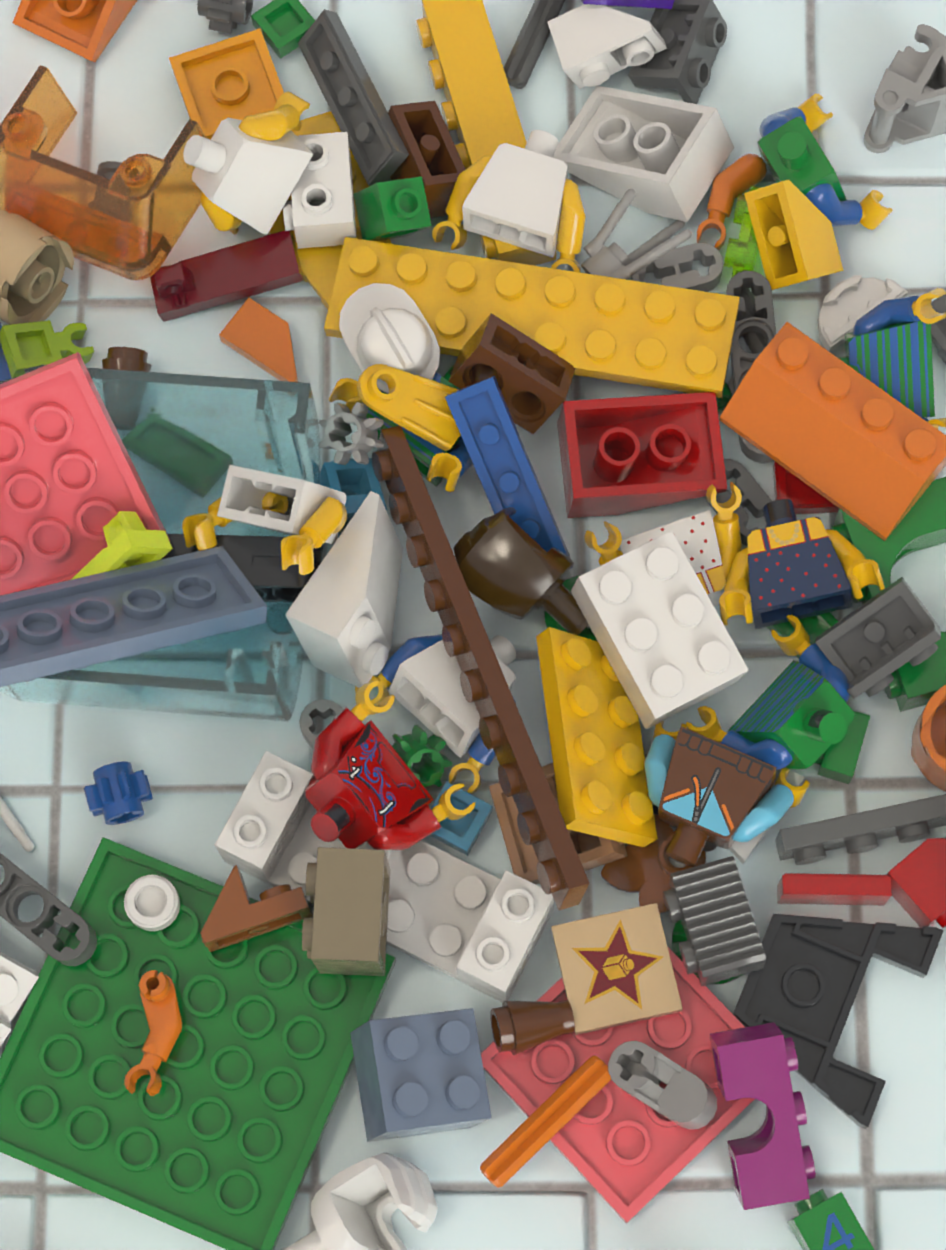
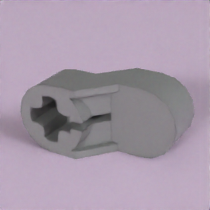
[608,1041,717,1130]

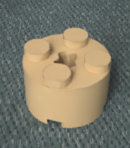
[0,210,74,325]

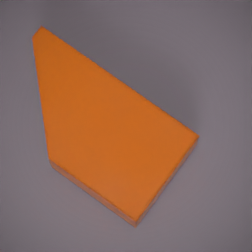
[219,297,299,390]

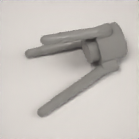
[581,189,692,280]

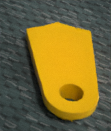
[357,364,461,451]

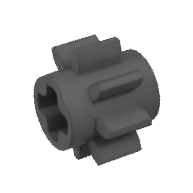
[197,0,253,34]

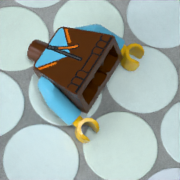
[644,721,810,867]

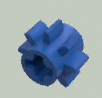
[84,761,153,825]

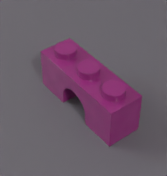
[710,1022,816,1210]

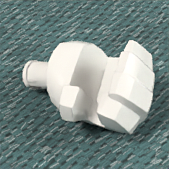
[281,1153,438,1250]

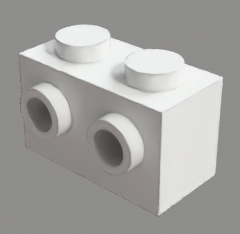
[283,132,357,249]

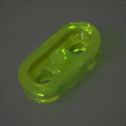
[724,186,761,277]

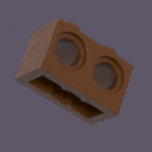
[449,313,576,435]

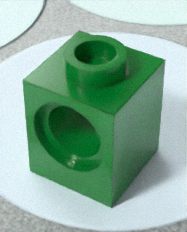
[353,176,432,241]

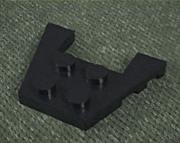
[733,914,944,1129]

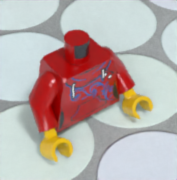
[305,681,476,850]

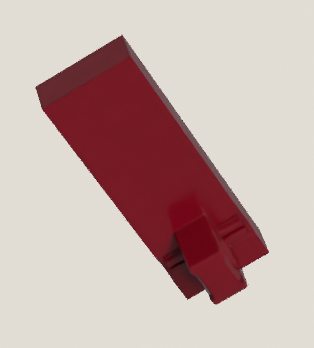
[148,230,304,322]

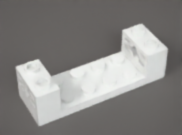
[214,751,554,1003]

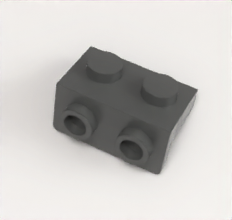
[815,577,941,699]

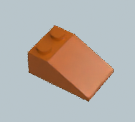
[12,0,137,62]

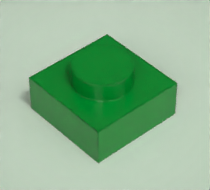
[251,0,315,59]

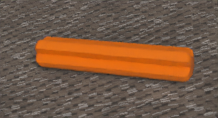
[480,1055,611,1188]

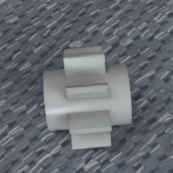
[319,402,384,465]

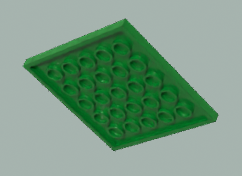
[0,837,397,1250]

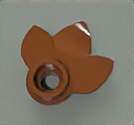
[601,813,706,914]

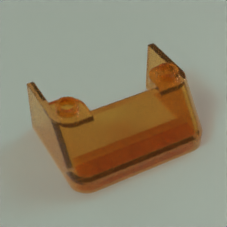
[0,65,206,280]

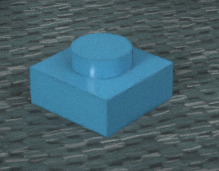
[430,781,493,856]

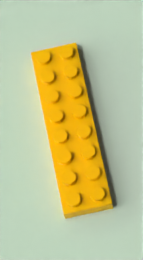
[324,237,740,398]

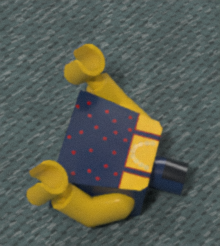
[719,499,885,629]

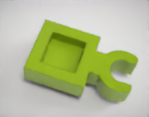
[0,320,95,379]

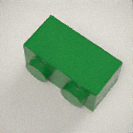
[815,711,870,784]

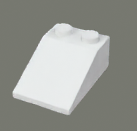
[553,85,734,222]
[285,491,403,688]

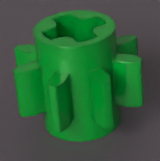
[392,725,452,787]

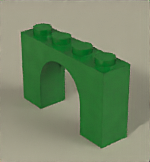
[830,477,946,712]

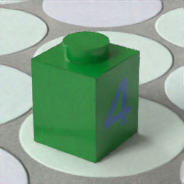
[787,1189,874,1250]

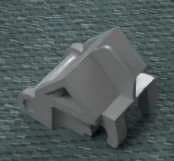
[863,24,946,153]

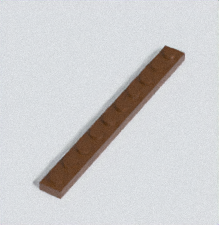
[372,425,590,911]

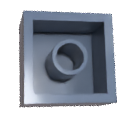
[350,1008,492,1142]

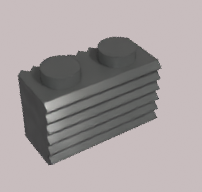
[663,856,766,986]

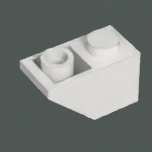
[547,4,667,89]

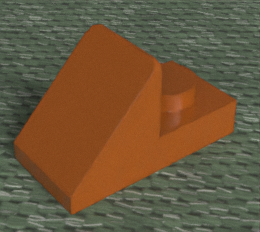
[201,865,313,952]

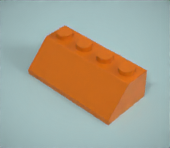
[719,322,946,541]

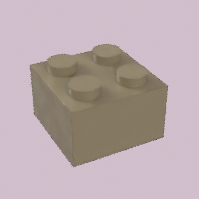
[302,847,391,976]

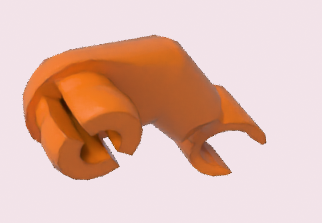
[697,154,767,250]
[124,970,182,1096]

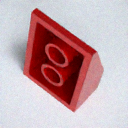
[557,392,728,518]

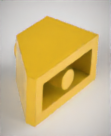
[744,180,844,290]

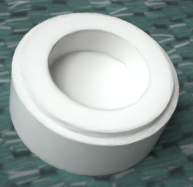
[124,875,180,931]

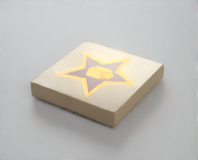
[551,903,683,1035]

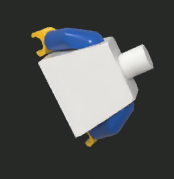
[355,634,516,794]

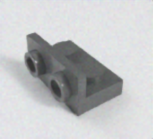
[628,0,727,104]

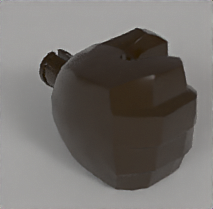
[453,507,589,636]

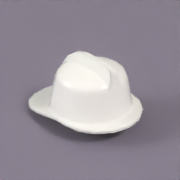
[339,283,440,394]

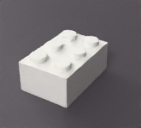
[571,530,749,729]

